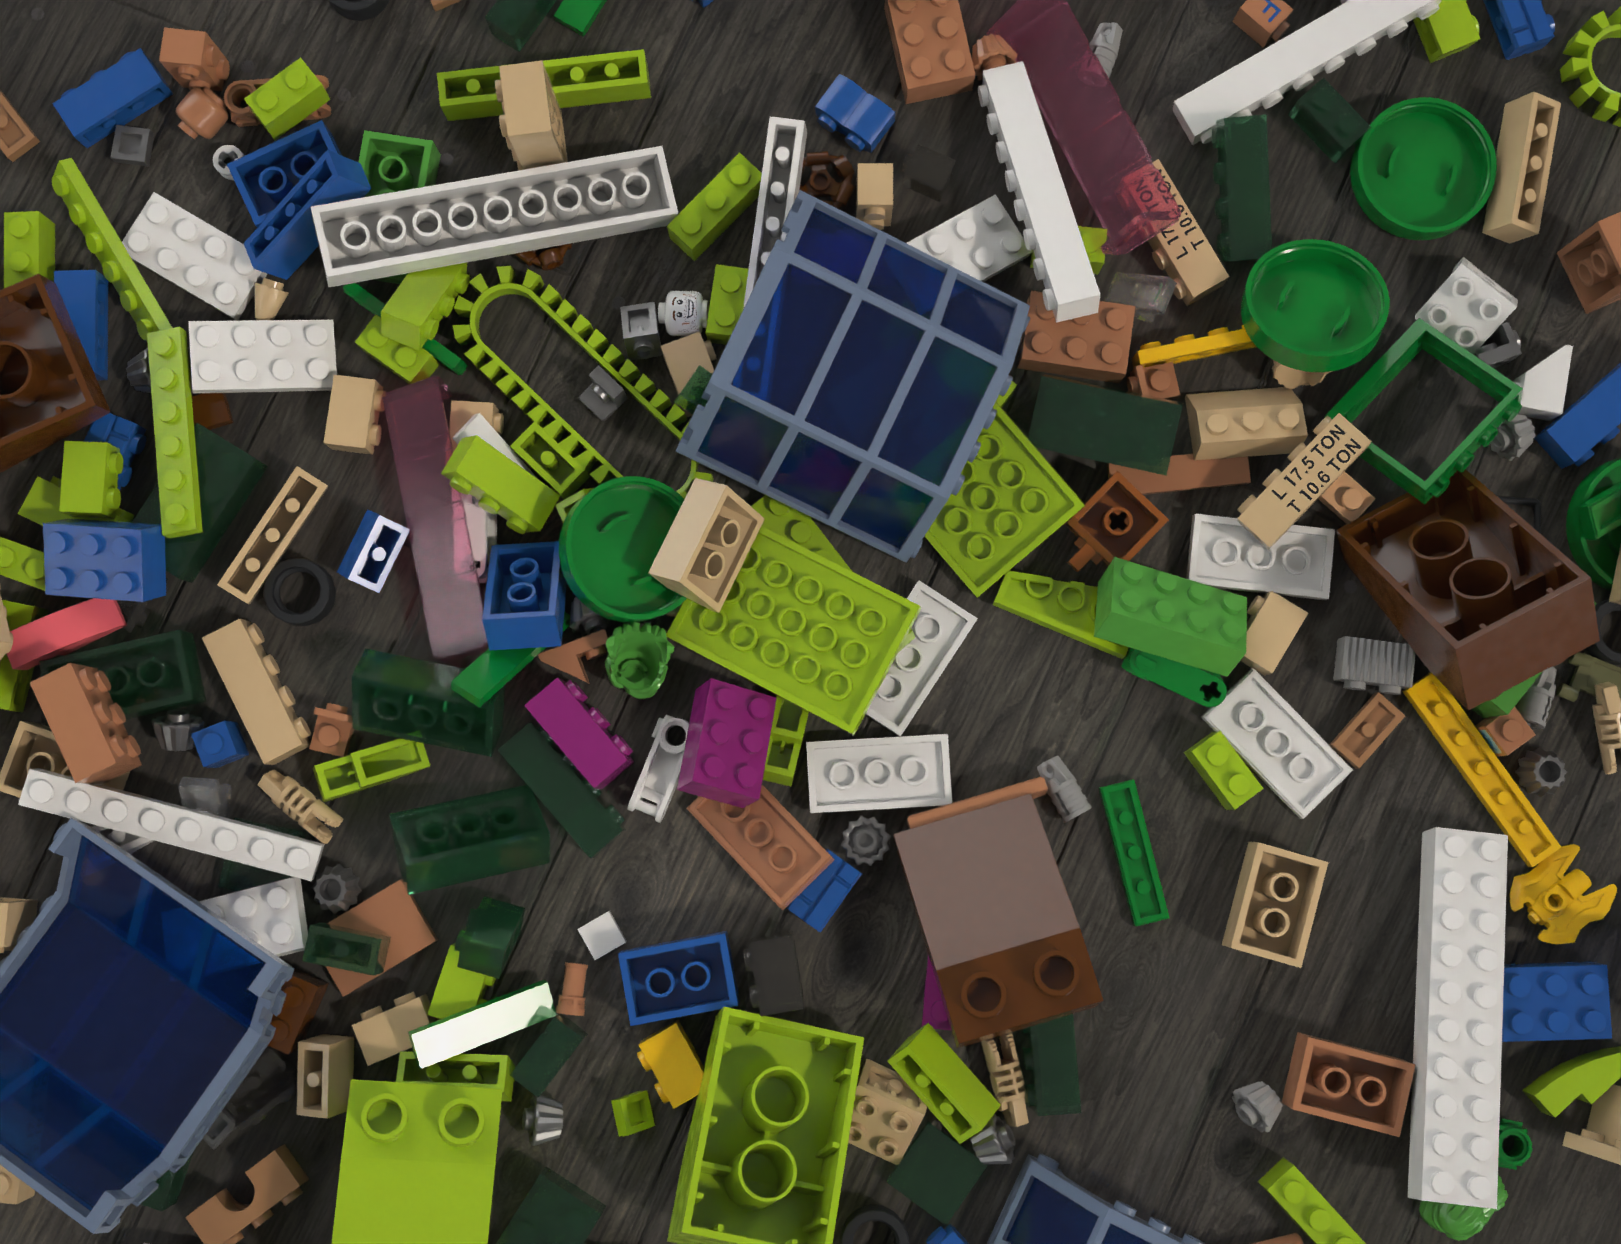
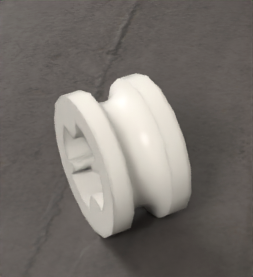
[213,145,245,180]

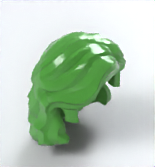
[605,621,674,699]
[1419,1175,1508,1241]

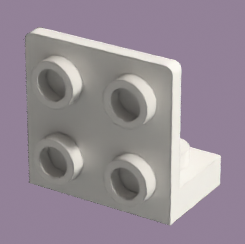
[1415,257,1518,354]

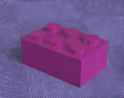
[524,677,634,789]
[677,678,777,808]

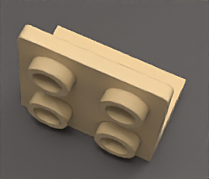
[848,1059,927,1165]
[1562,1084,1621,1165]

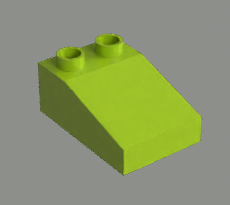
[667,1007,864,1244]
[332,1079,502,1244]

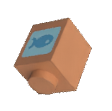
[1475,706,1536,757]

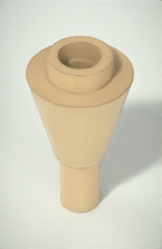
[254,278,289,320]

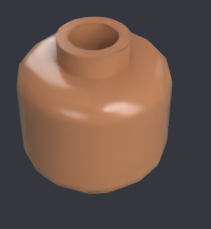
[176,86,229,139]

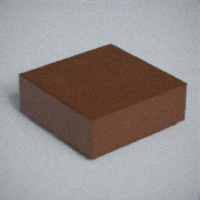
[192,393,234,433]

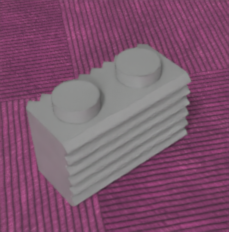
[1333,636,1415,695]

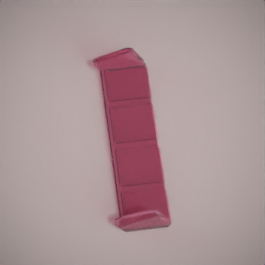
[986,0,1181,255]
[382,376,489,661]

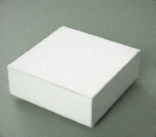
[578,911,627,960]

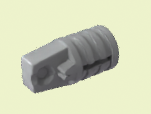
[1078,22,1123,88]
[1516,667,1557,729]
[1037,755,1092,823]

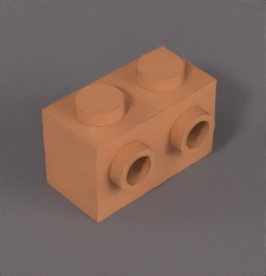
[159,27,230,91]

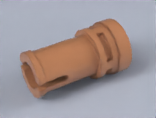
[556,962,588,1016]

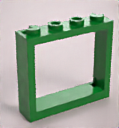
[1324,318,1523,505]

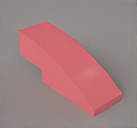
[7,598,127,670]

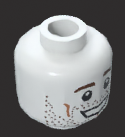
[658,291,709,336]

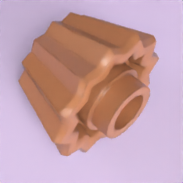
[972,34,1018,80]

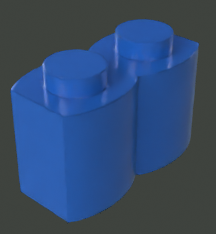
[815,74,895,153]

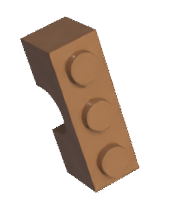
[185,1144,309,1244]

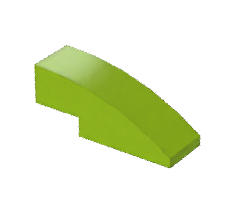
[763,695,809,787]
[313,733,430,802]
[1522,1046,1621,1118]

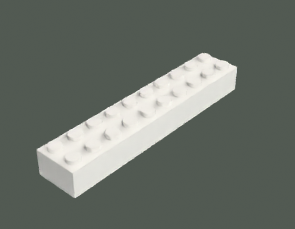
[311,146,678,287]
[1408,827,1508,1209]

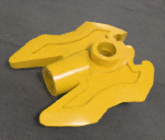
[1510,844,1617,945]

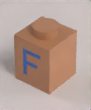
[1233,0,1293,48]

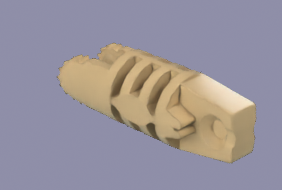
[1592,682,1621,775]
[258,770,344,844]
[981,1032,1029,1127]

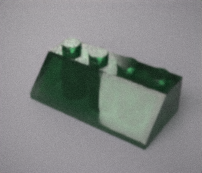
[389,784,550,895]

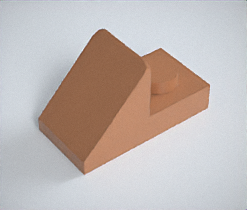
[538,629,610,684]

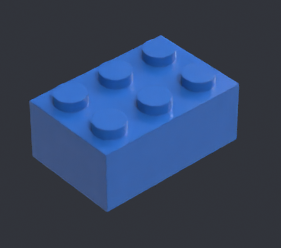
[227,120,342,228]
[43,518,166,602]
[482,541,567,650]
[618,931,740,1026]
[1502,962,1612,1042]

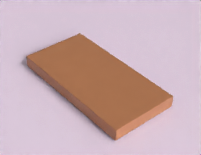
[686,785,835,910]

